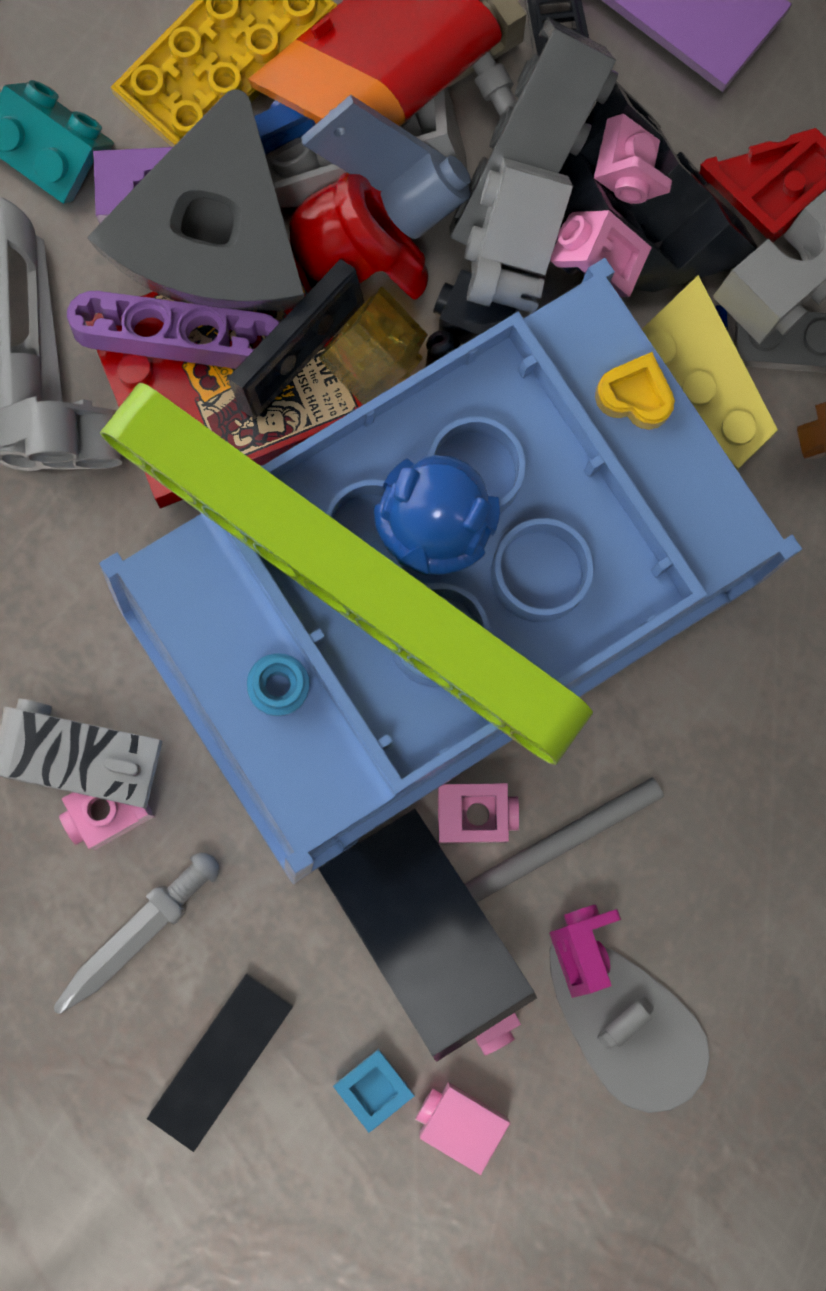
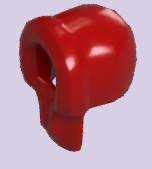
[289,172,429,300]

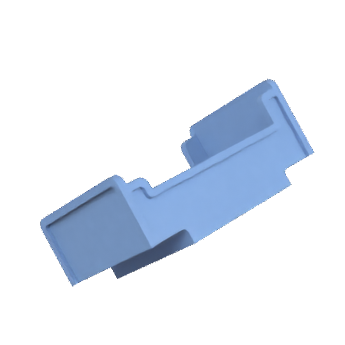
[99,258,802,884]

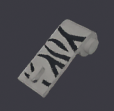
[0,699,163,809]

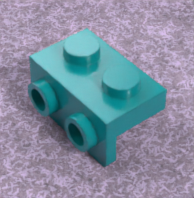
[0,80,114,204]

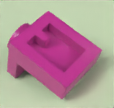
[549,904,621,998]

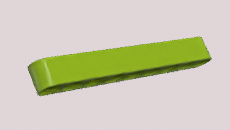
[100,383,593,765]

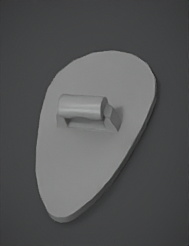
[549,943,710,1113]

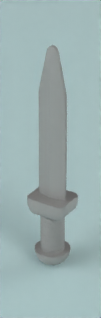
[54,853,219,1014]

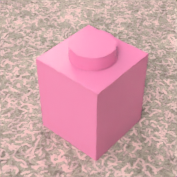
[415,1082,510,1175]

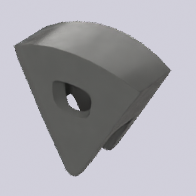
[87,89,304,313]

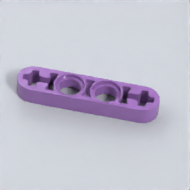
[67,291,279,369]

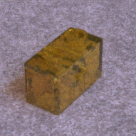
[318,286,428,405]

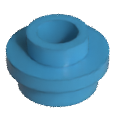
[247,653,309,716]

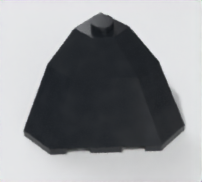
[554,81,758,292]

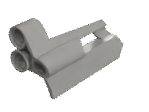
[0,197,123,471]

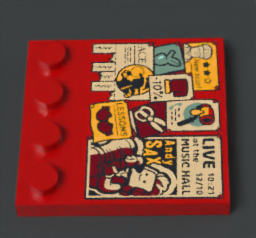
[85,237,364,509]

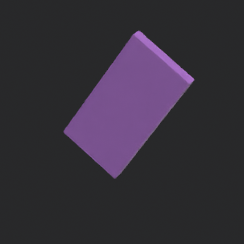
[602,0,792,92]

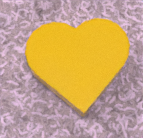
[595,352,675,430]

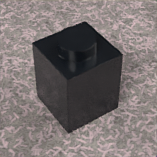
[433,269,520,344]

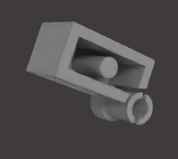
[464,157,573,314]

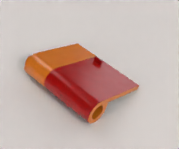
[248,0,502,126]

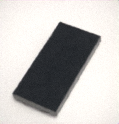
[318,809,537,1062]

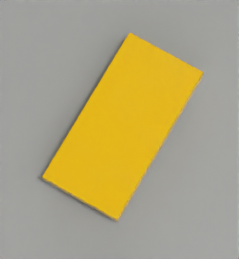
[110,0,337,147]

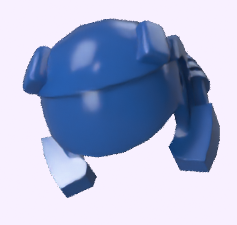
[374,455,500,576]

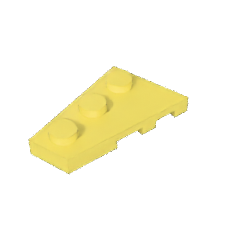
[642,275,778,471]

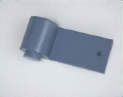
[301,95,471,239]

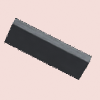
[228,259,364,419]
[146,973,294,1152]

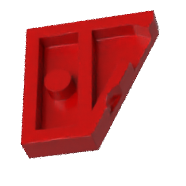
[700,128,826,243]

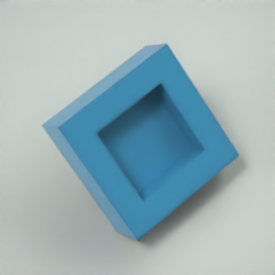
[333,1048,415,1133]

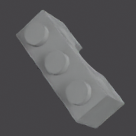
[713,190,826,344]

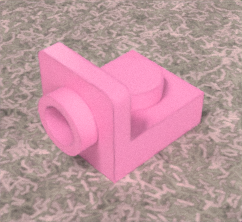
[594,114,672,204]
[550,210,652,297]

